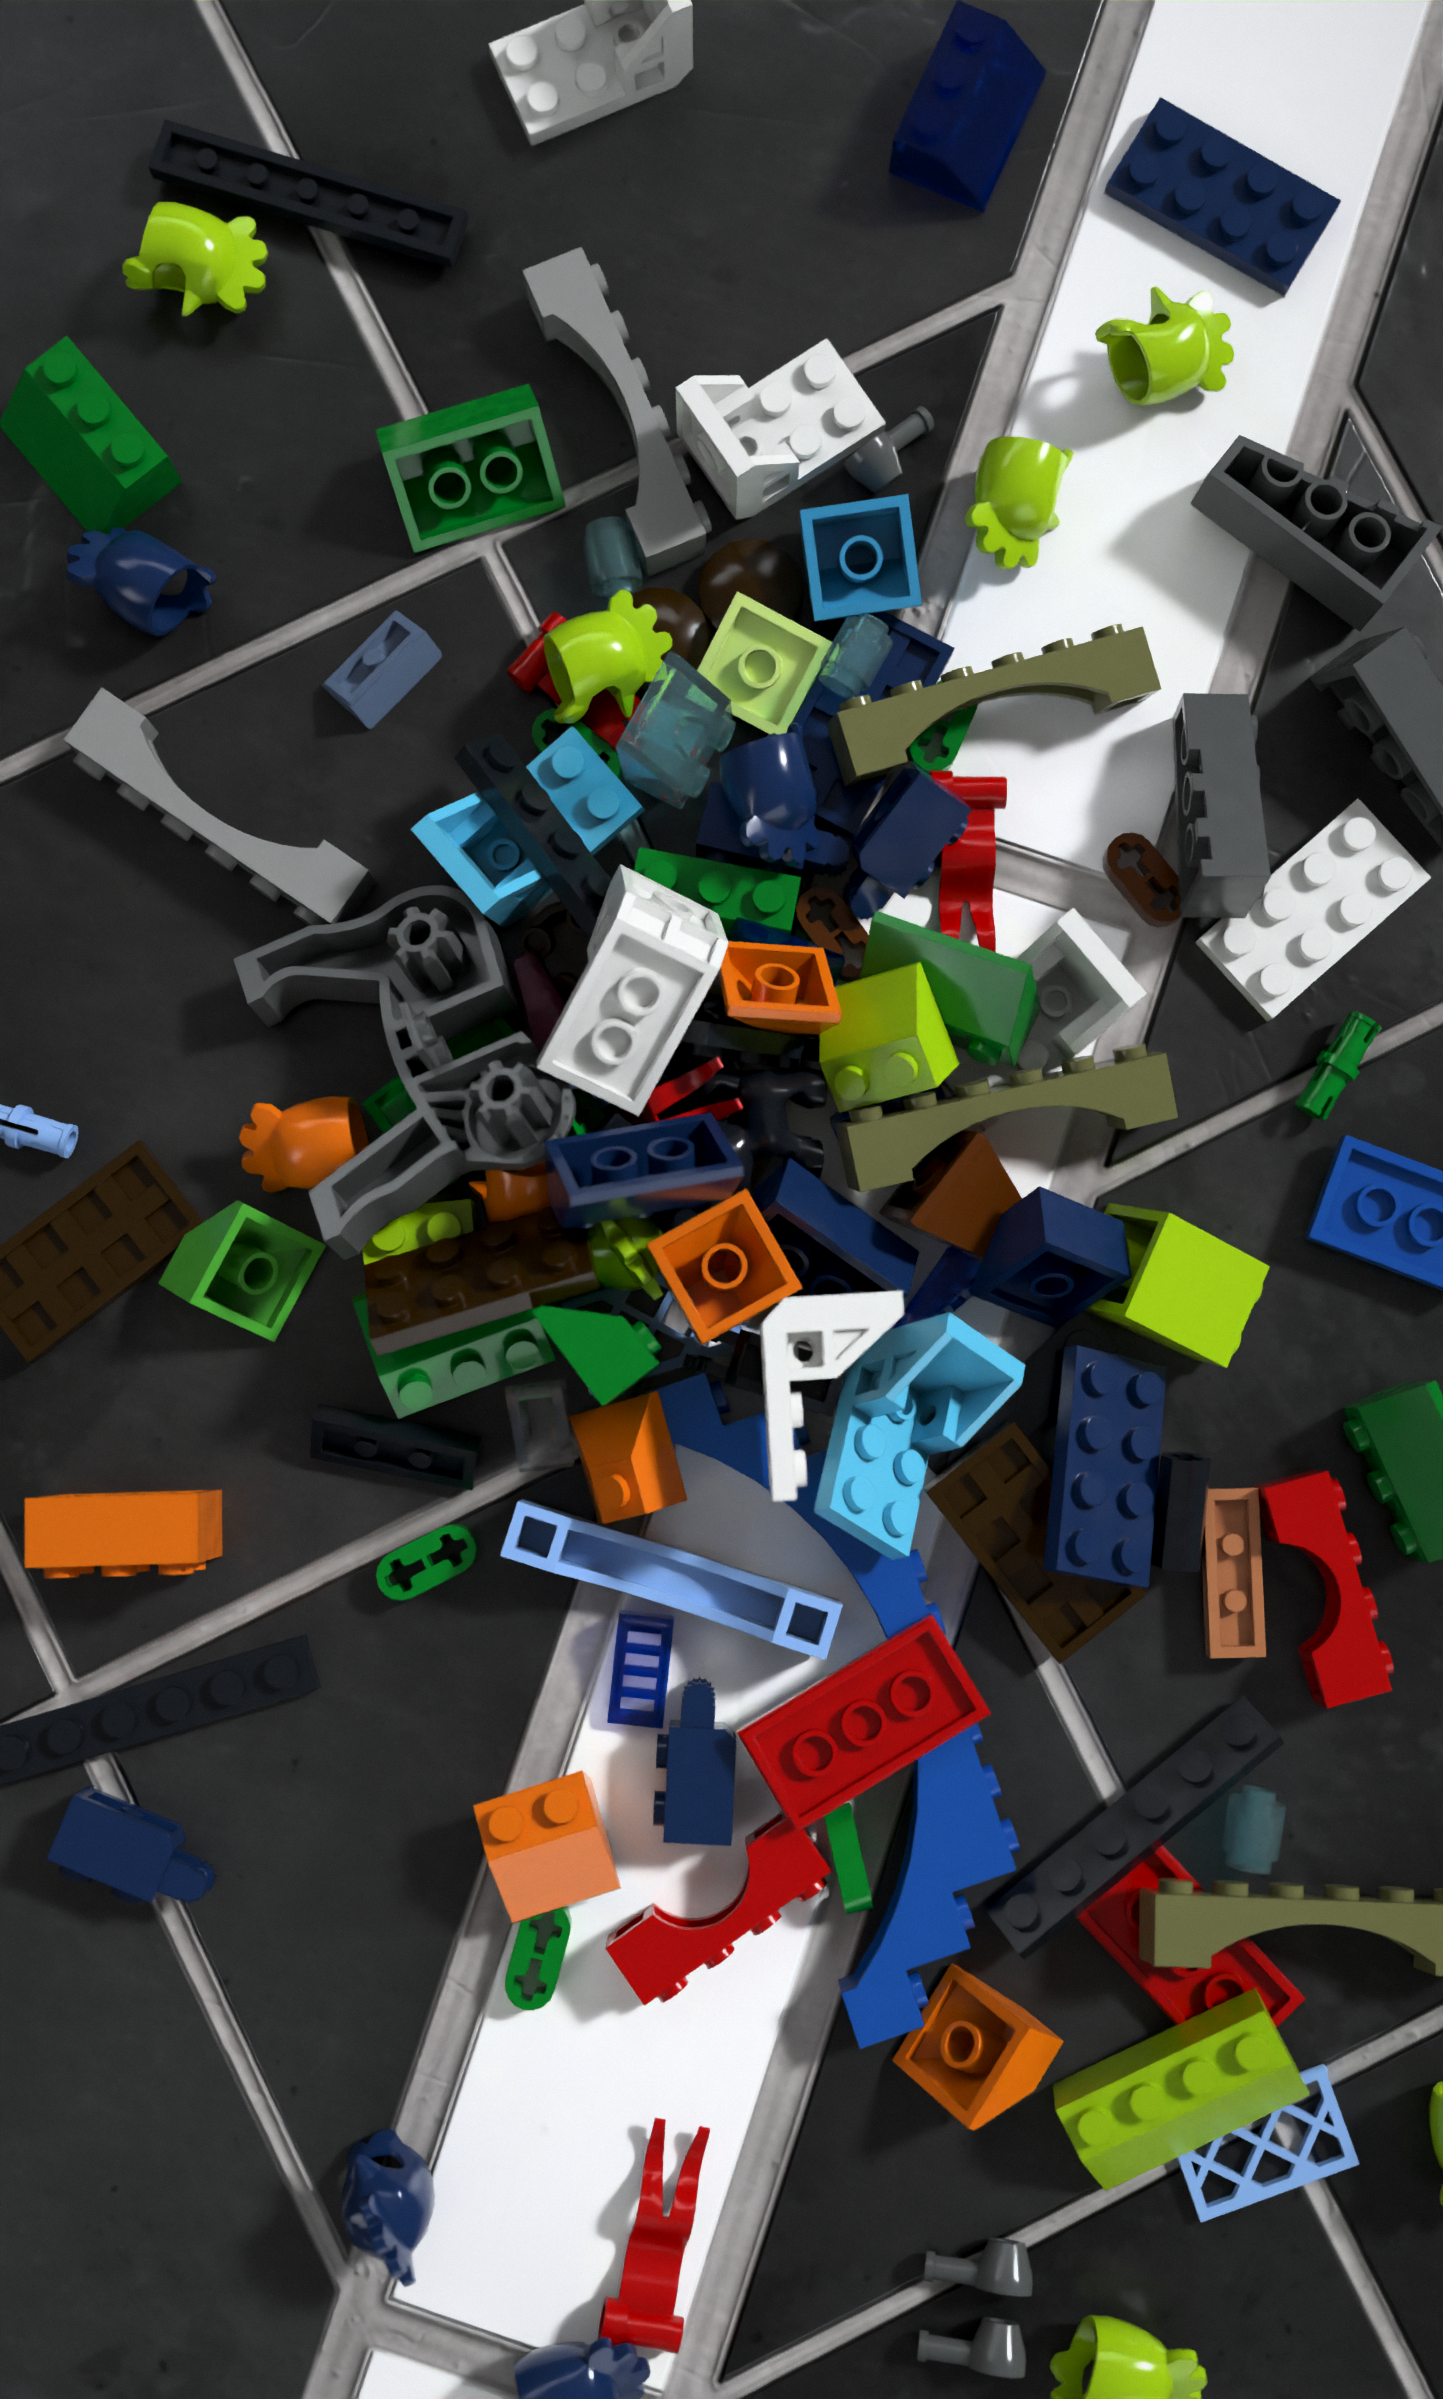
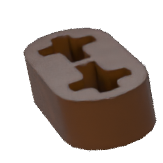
[1102,832,1180,927]
[795,887,869,982]

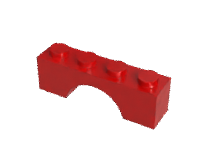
[1251,1469,1394,1709]
[605,1811,832,2006]

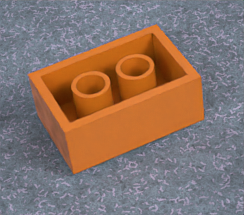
[25,1489,223,1578]

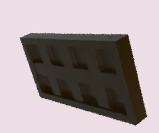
[0,1140,205,1363]
[364,1205,599,1356]
[923,1419,1147,1664]

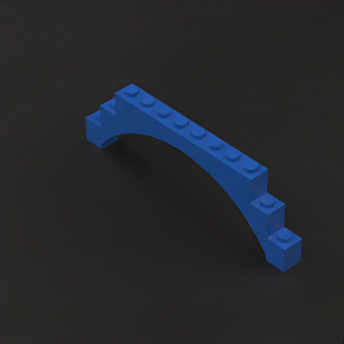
[642,1373,1020,2049]

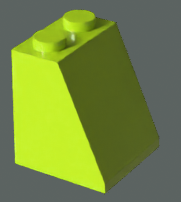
[1084,1203,1270,1368]

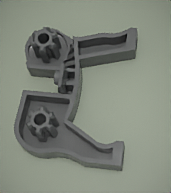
[233,885,576,1260]

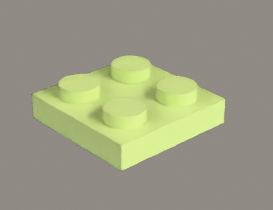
[687,591,834,734]

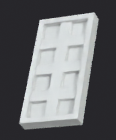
[1195,798,1431,1022]

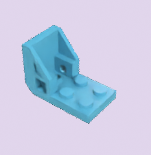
[411,726,645,928]
[814,1312,1025,1560]

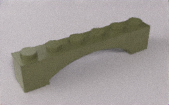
[826,624,1162,787]
[835,1043,1178,1193]
[1139,1878,1443,1976]

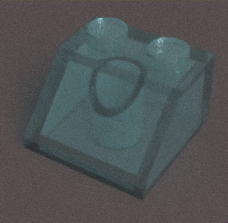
[616,651,736,810]

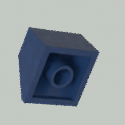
[971,1186,1132,1329]

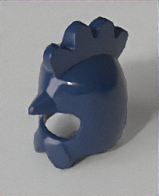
[66,527,217,636]
[720,723,820,866]
[341,2129,435,2287]
[514,2337,651,2399]

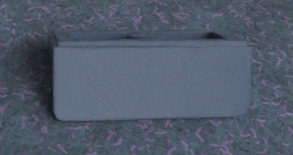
[322,610,442,729]

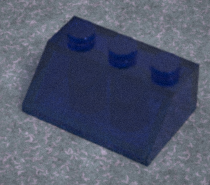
[889,0,1047,213]

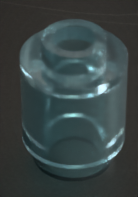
[582,516,643,603]
[819,613,893,699]
[1222,1785,1286,1874]

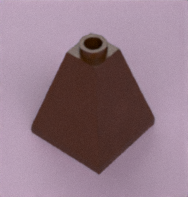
[878,1130,1022,1260]

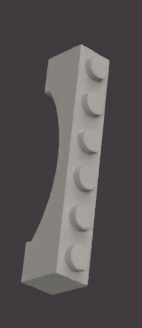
[522,246,712,577]
[63,687,376,926]

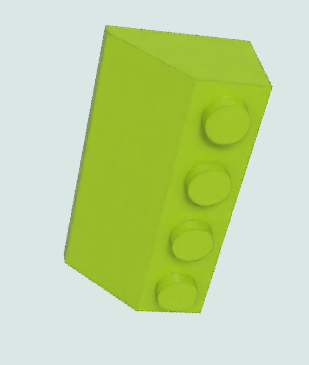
[1052,1987,1310,2191]

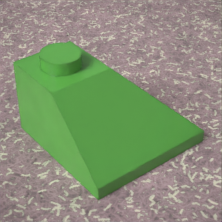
[158,1200,326,1342]

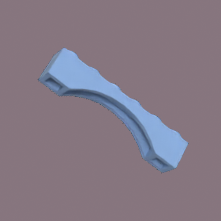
[500,1499,843,1660]

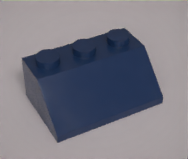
[544,1112,744,1229]
[751,1158,919,1306]

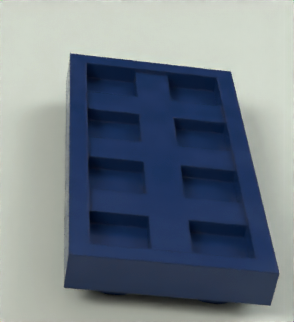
[1104,97,1342,297]
[793,612,955,838]
[1043,1345,1167,1588]

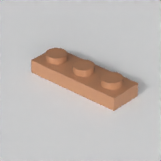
[1201,1487,1266,1659]

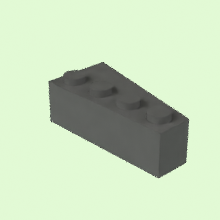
[1190,435,1443,632]
[1309,627,1443,850]
[1172,693,1271,918]

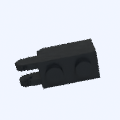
[683,1329,847,1417]

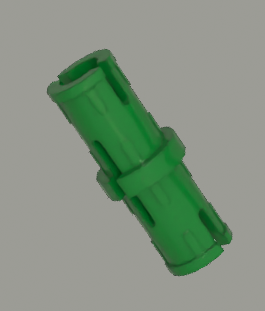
[1294,1011,1381,1122]

